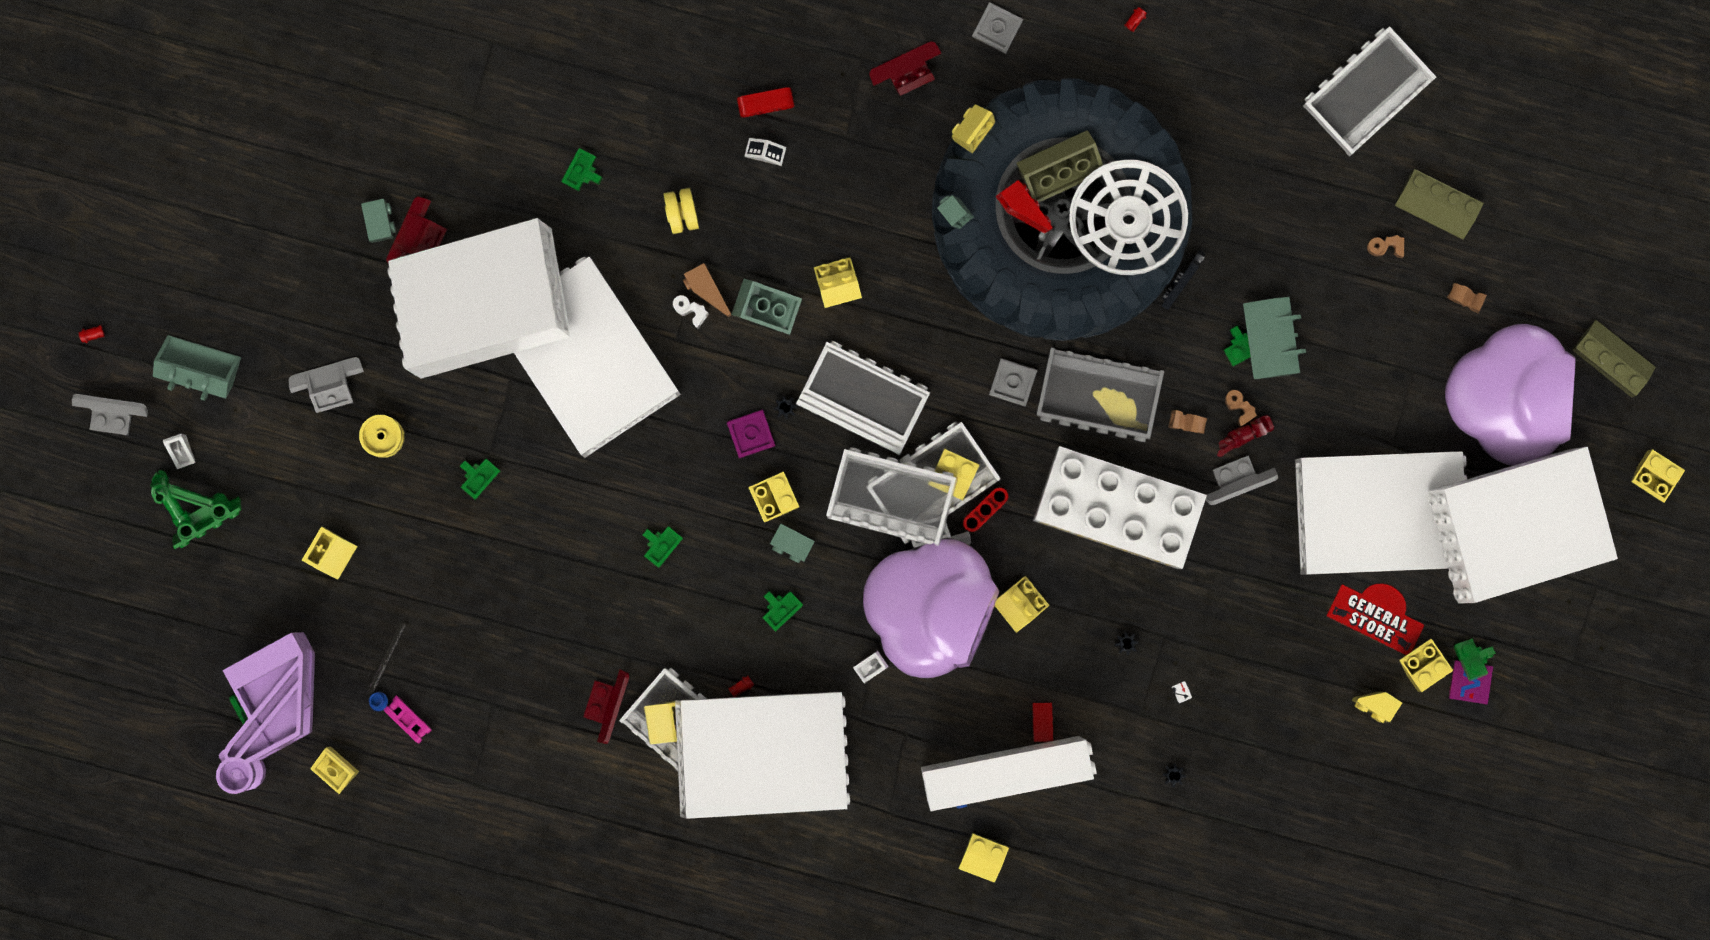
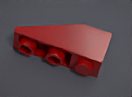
[995,180,1053,234]

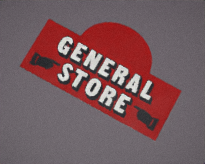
[1327,584,1424,655]

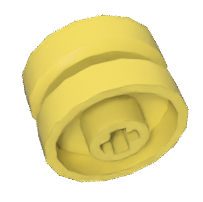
[664,188,699,234]
[359,415,404,458]

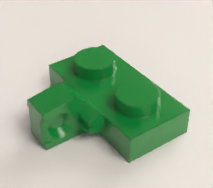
[561,148,603,191]
[1223,326,1251,367]
[460,459,500,500]
[643,526,683,568]
[762,591,803,632]
[1453,639,1496,681]

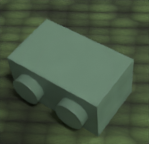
[937,195,974,229]
[361,199,396,243]
[770,524,815,563]

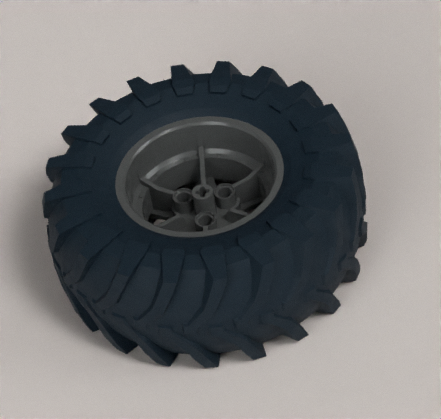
[932,78,1192,341]

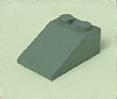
[731,279,802,335]

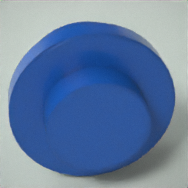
[369,692,388,711]

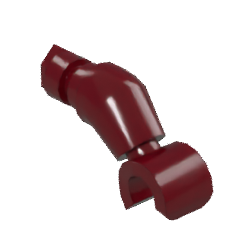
[1217,415,1274,457]

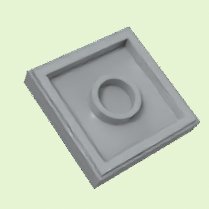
[972,2,1023,54]
[989,359,1037,407]

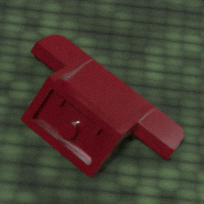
[869,41,942,96]
[386,197,447,264]
[584,669,629,744]

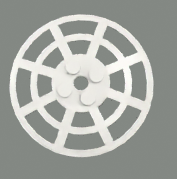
[1069,160,1188,275]

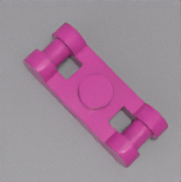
[384,695,432,744]

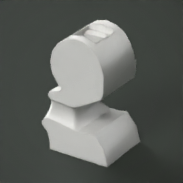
[673,295,709,329]

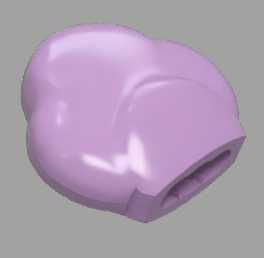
[1445,324,1575,466]
[863,539,999,678]

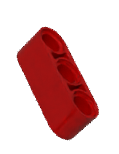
[737,87,795,117]
[963,488,1008,532]

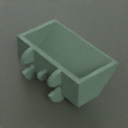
[1243,297,1306,379]
[153,335,241,401]

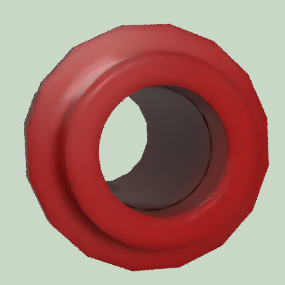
[1124,7,1147,32]
[79,325,105,344]
[728,676,754,697]

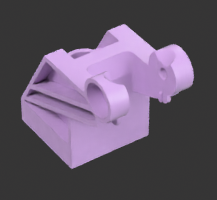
[216,632,315,794]

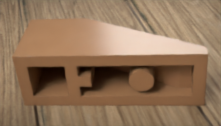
[683,263,732,317]

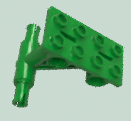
[150,470,241,549]

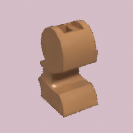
[1367,235,1404,259]
[1447,283,1487,314]
[1225,390,1257,427]
[1168,410,1207,434]

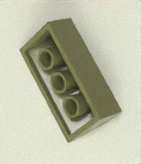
[1016,130,1103,203]
[1395,169,1484,240]
[1571,320,1656,397]

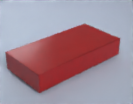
[1033,702,1053,742]

